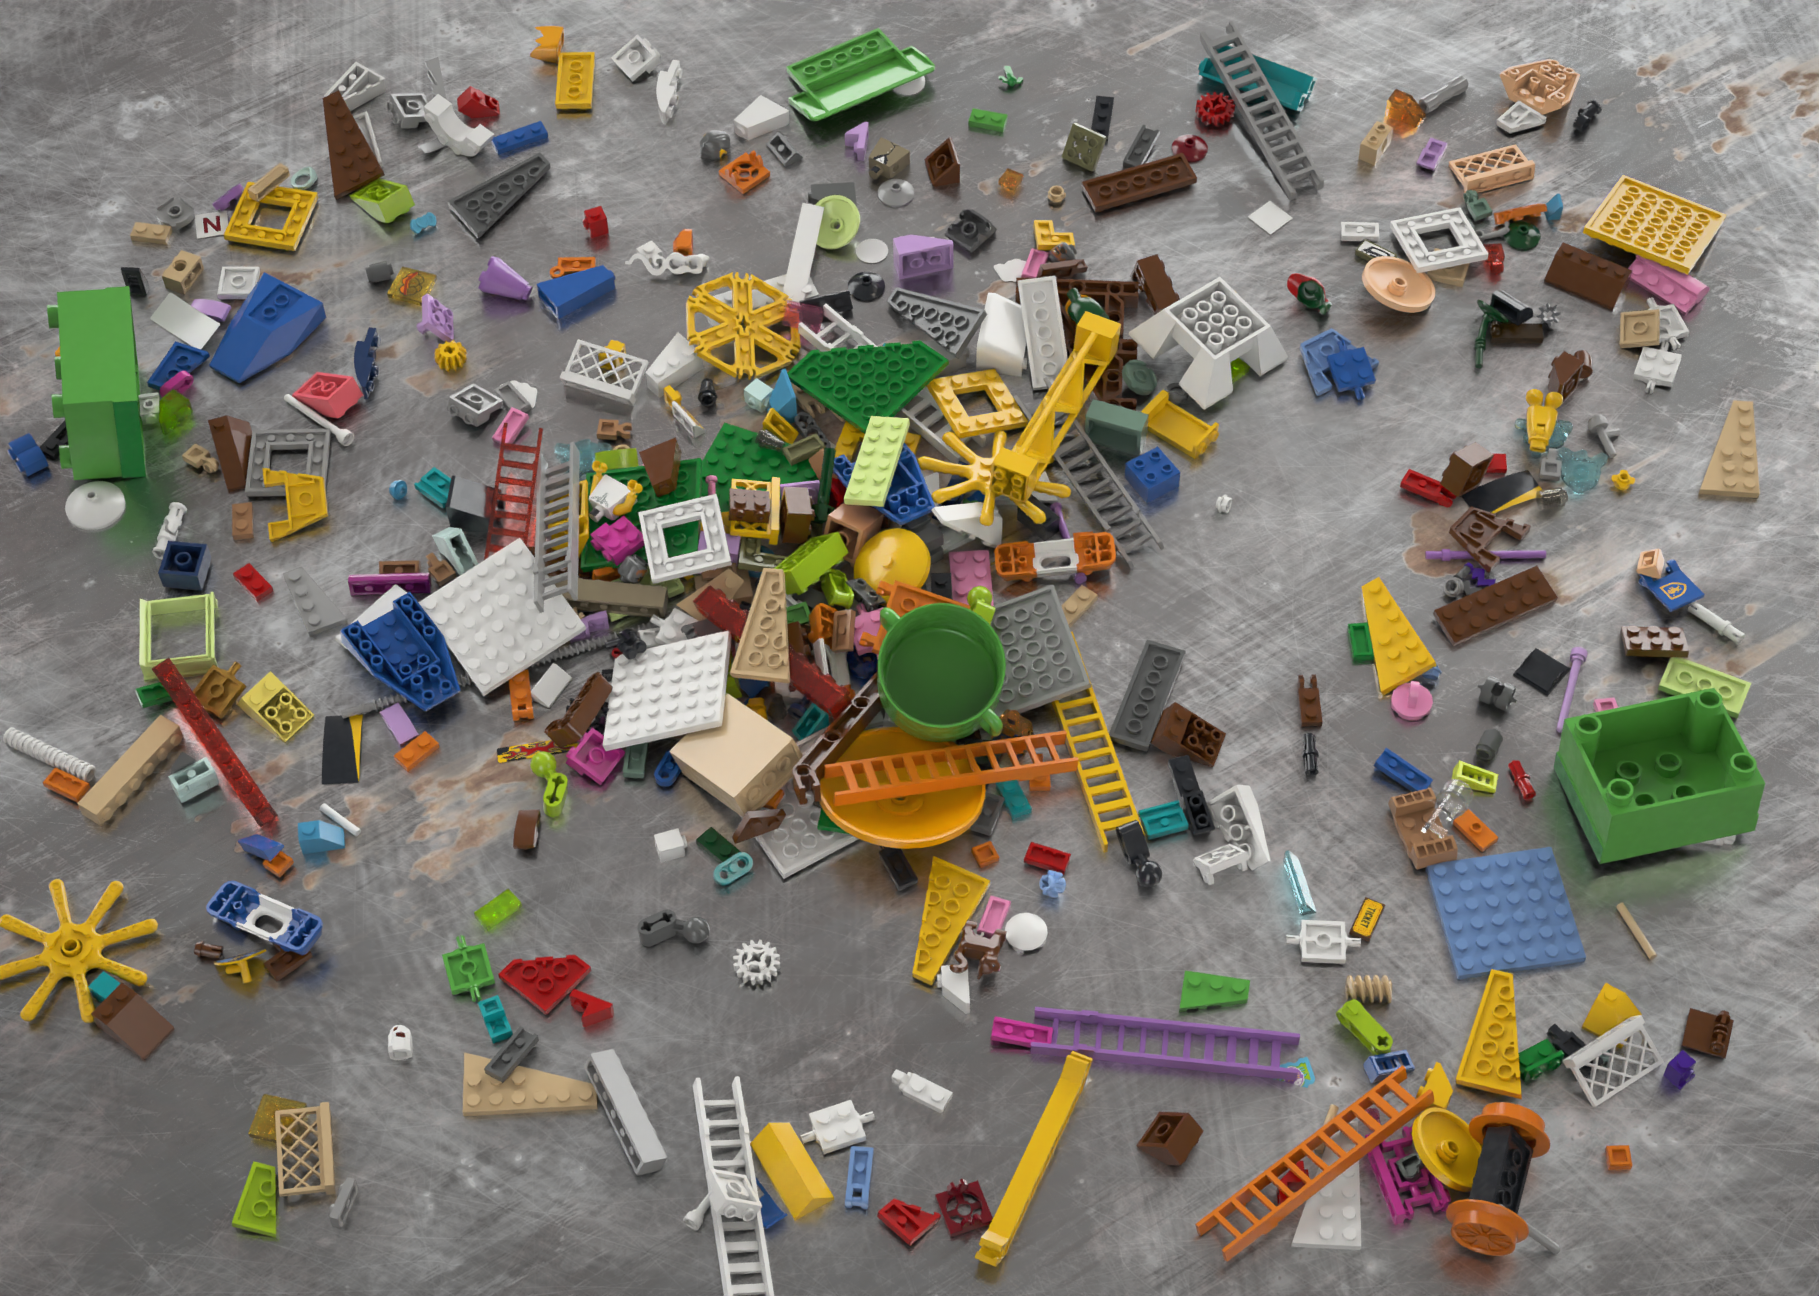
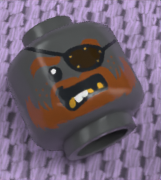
[1048,242,1077,263]
[618,554,648,584]

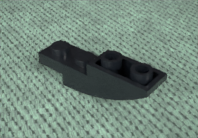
[1168,755,1215,835]

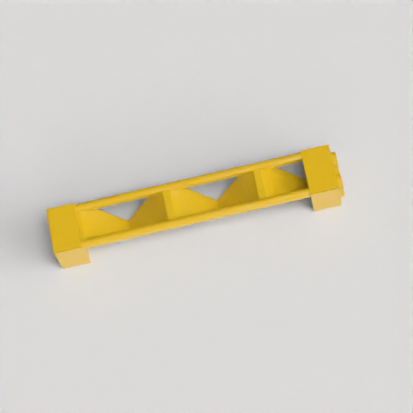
[989,311,1121,503]

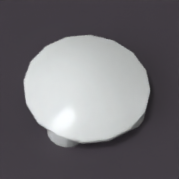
[1005,913,1048,952]

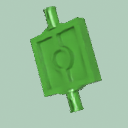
[442,935,495,1002]

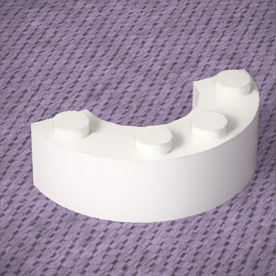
[424,94,494,156]

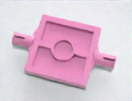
[854,603,883,658]

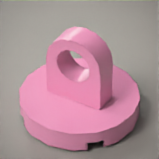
[1391,681,1433,721]

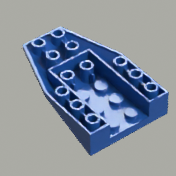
[209,272,326,383]
[340,592,460,712]

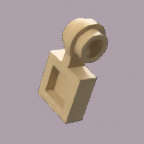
[182,444,219,473]

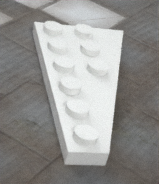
[1291,1121,1361,1250]

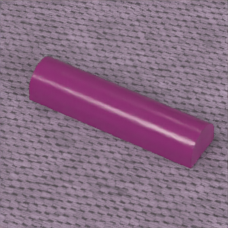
[348,572,431,595]

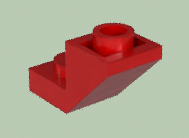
[1276,1161,1309,1206]

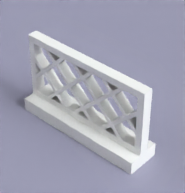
[560,339,649,406]
[1562,1015,1664,1107]

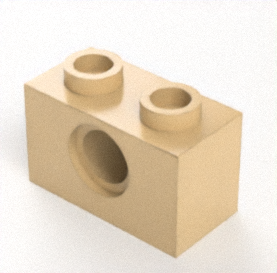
[1358,121,1393,166]
[162,250,204,295]

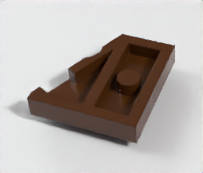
[732,809,786,844]

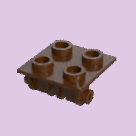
[1681,1008,1734,1059]

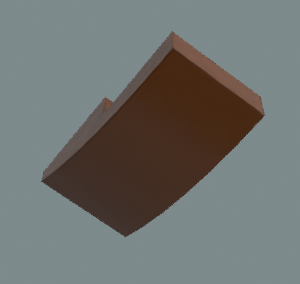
[513,809,541,849]

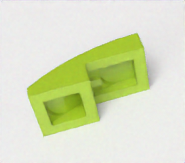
[595,448,639,470]

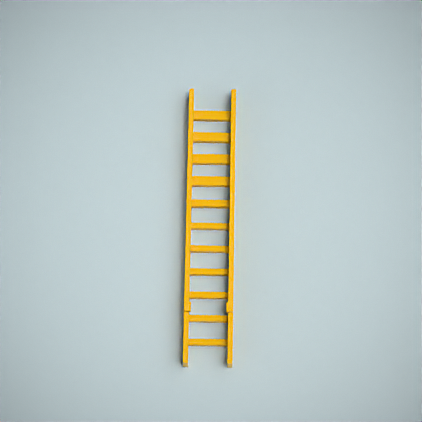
[1052,631,1145,853]

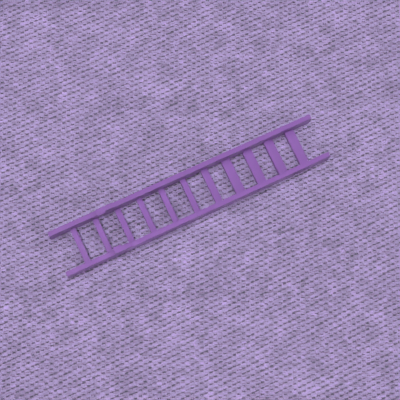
[1031,1007,1300,1081]

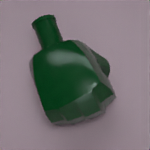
[1067,288,1110,324]

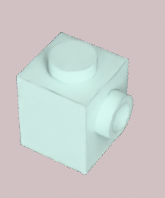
[744,378,774,413]

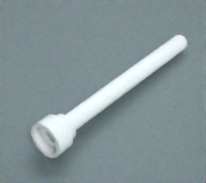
[284,394,354,446]
[683,1141,752,1230]

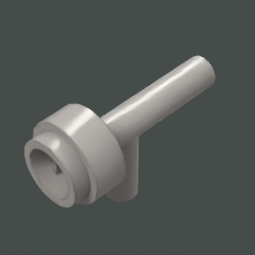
[1587,414,1621,458]

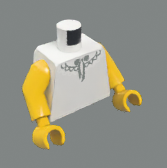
[589,461,643,522]

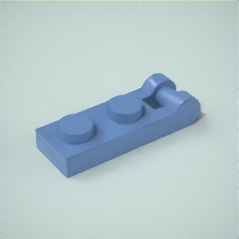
[845,1146,874,1209]

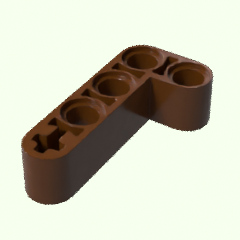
[544,672,613,747]

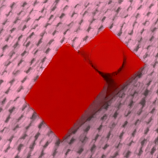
[569,988,614,1027]

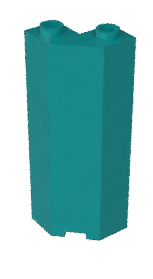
[1198,45,1317,111]

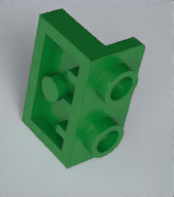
[1519,1039,1564,1082]

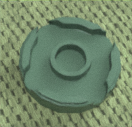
[1122,359,1157,395]

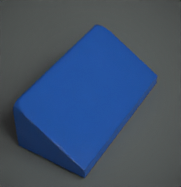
[238,834,284,861]

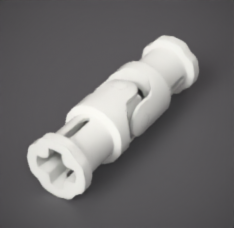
[152,502,187,559]

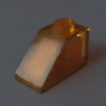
[1385,89,1426,129]

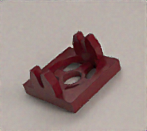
[935,1179,993,1237]

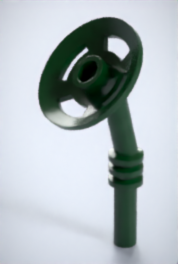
[1474,299,1509,369]

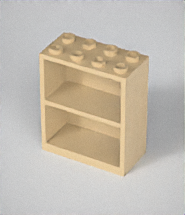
[669,694,803,817]

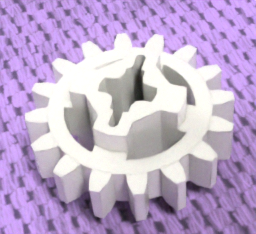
[733,940,780,986]

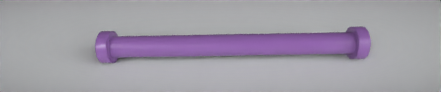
[1050,502,1087,584]

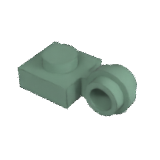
[1463,189,1493,221]

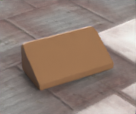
[379,560,421,574]

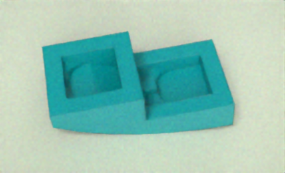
[477,995,513,1044]

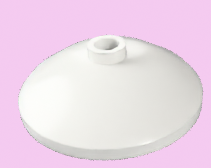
[65,481,125,530]

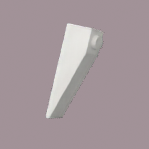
[931,502,1003,548]
[1206,785,1270,871]

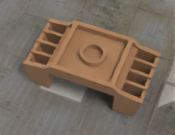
[1388,788,1458,870]

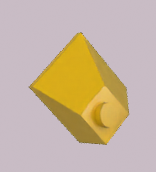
[1582,983,1642,1049]

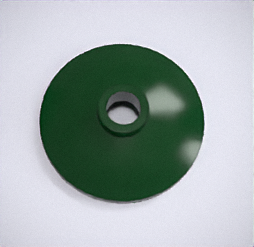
[1503,221,1541,250]

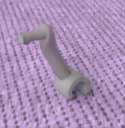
[1475,222,1510,243]

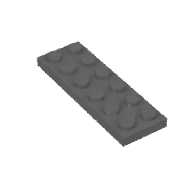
[1109,639,1186,752]

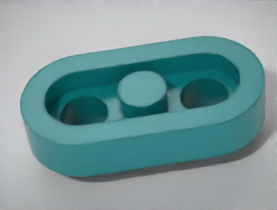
[713,852,753,886]

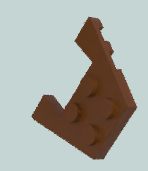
[1449,507,1531,573]

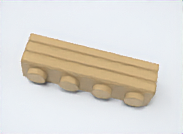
[248,163,290,202]

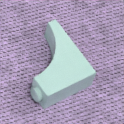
[432,527,478,575]

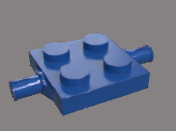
[1327,339,1376,401]

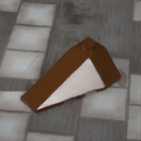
[208,415,252,492]

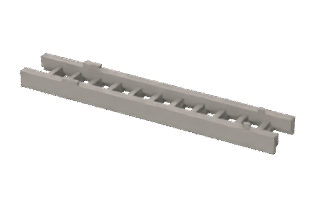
[1200,20,1324,201]

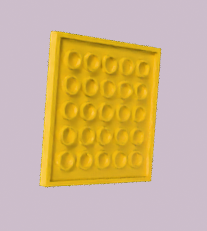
[1583,175,1726,274]

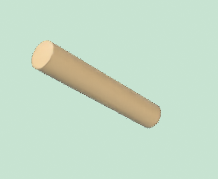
[1314,1104,1339,1154]

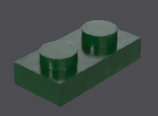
[696,827,741,864]

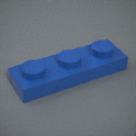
[491,121,548,155]

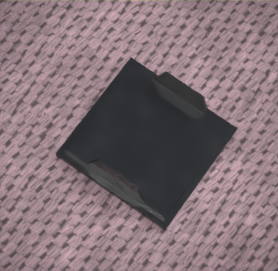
[1513,648,1570,696]

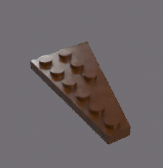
[322,90,385,200]

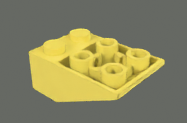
[237,671,314,743]

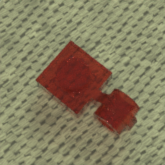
[1483,243,1505,275]

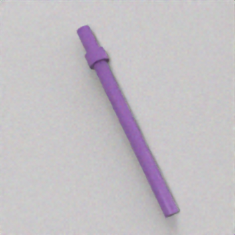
[1425,549,1546,561]

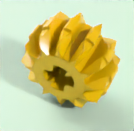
[434,340,467,372]

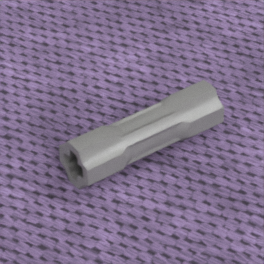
[1418,75,1469,114]

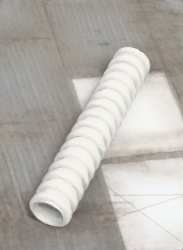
[3,727,96,783]

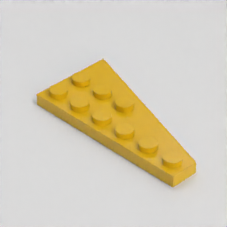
[1361,577,1437,695]
[912,856,990,986]
[1456,969,1522,1099]

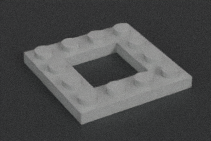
[245,429,331,497]

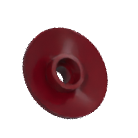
[1171,135,1208,163]

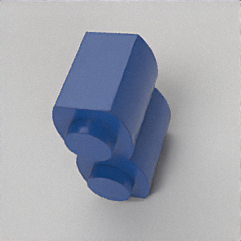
[7,433,49,476]

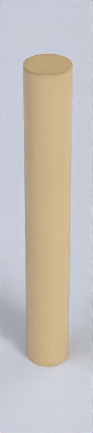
[1616,903,1657,960]

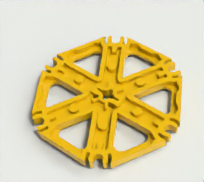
[686,272,801,380]

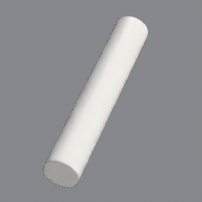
[319,803,361,837]

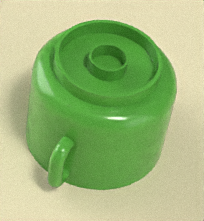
[877,603,1006,742]

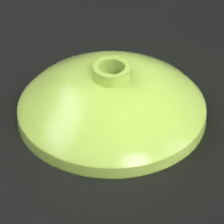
[815,195,860,250]

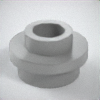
[1444,577,1464,597]

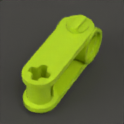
[820,569,854,610]
[1336,999,1393,1056]

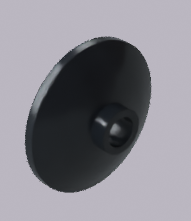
[848,272,885,301]

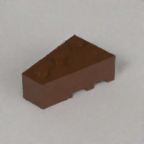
[1130,254,1180,315]

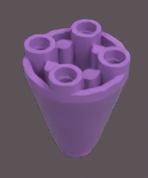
[478,256,533,300]

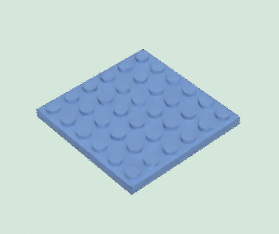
[1426,847,1586,980]

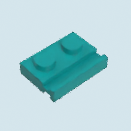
[414,467,451,508]
[1138,800,1189,840]

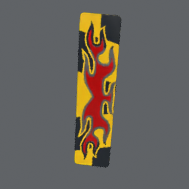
[497,740,578,763]

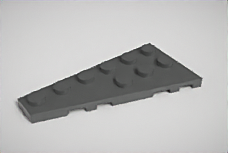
[448,153,551,239]

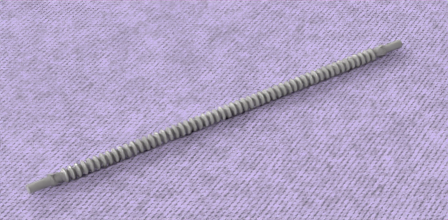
[341,613,688,719]

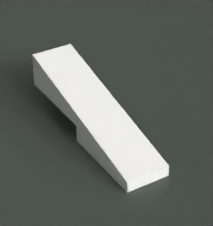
[336,584,407,650]

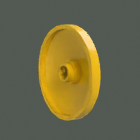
[854,528,931,606]
[1412,1107,1483,1192]

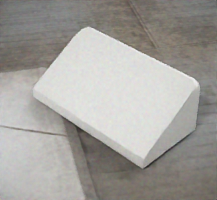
[531,663,572,708]

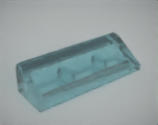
[1283,850,1316,916]

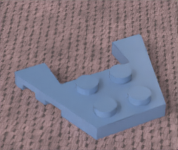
[1300,328,1379,397]

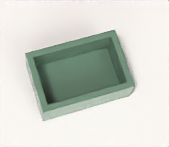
[1085,399,1149,456]

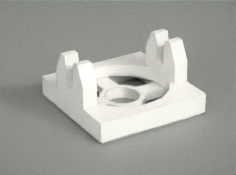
[1193,844,1249,885]

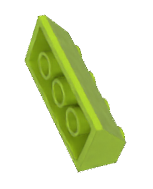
[774,532,849,595]

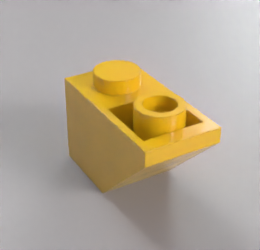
[1416,1062,1453,1111]

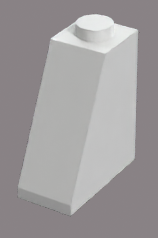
[734,95,790,141]

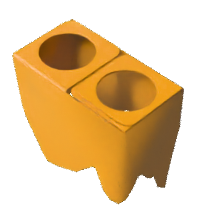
[530,26,564,64]

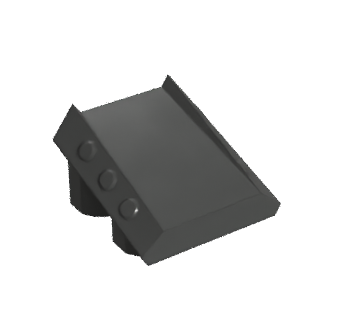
[944,209,997,253]

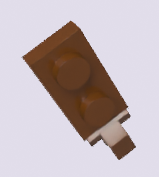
[1036,259,1088,279]

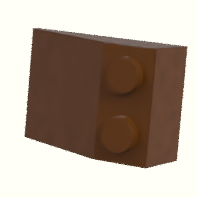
[91,983,175,1060]

